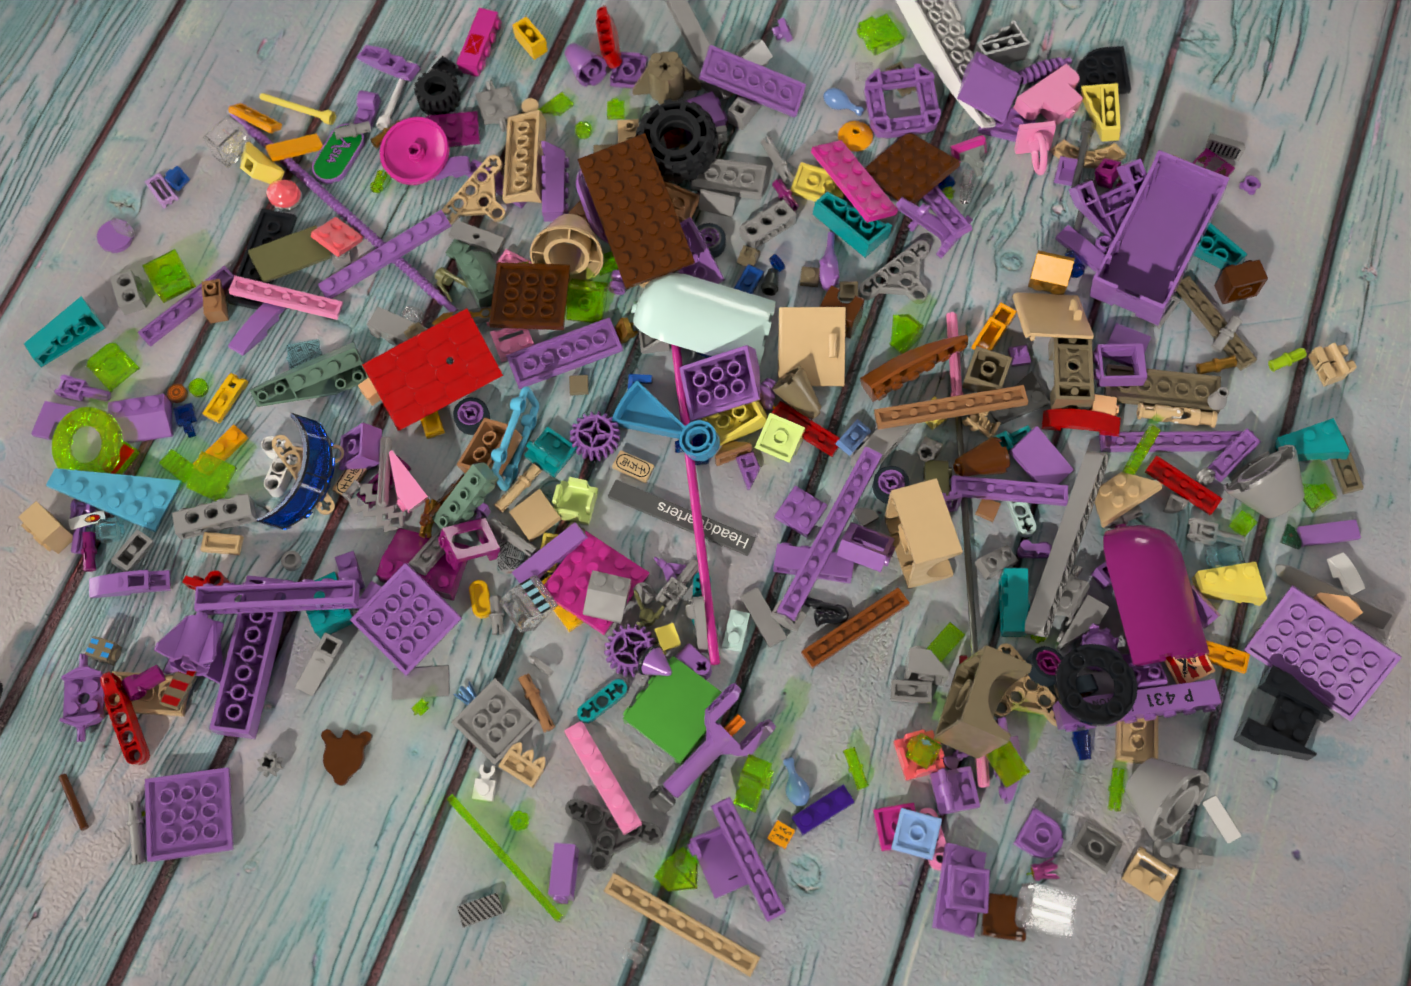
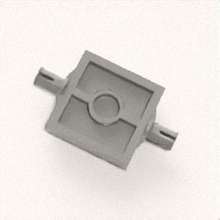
[475,80,518,132]
[1056,565,1090,619]

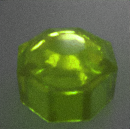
[575,121,592,139]

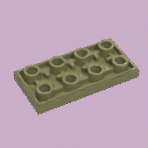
[248,225,331,283]

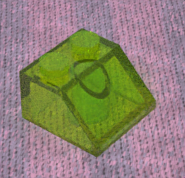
[566,279,608,323]

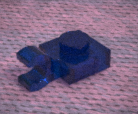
[173,403,197,438]

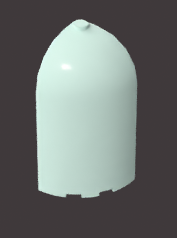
[631,273,776,365]

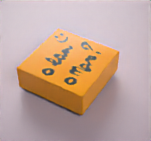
[767,820,795,849]

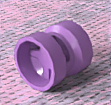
[608,270,626,295]

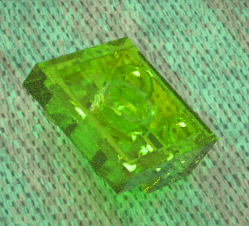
[857,13,904,56]

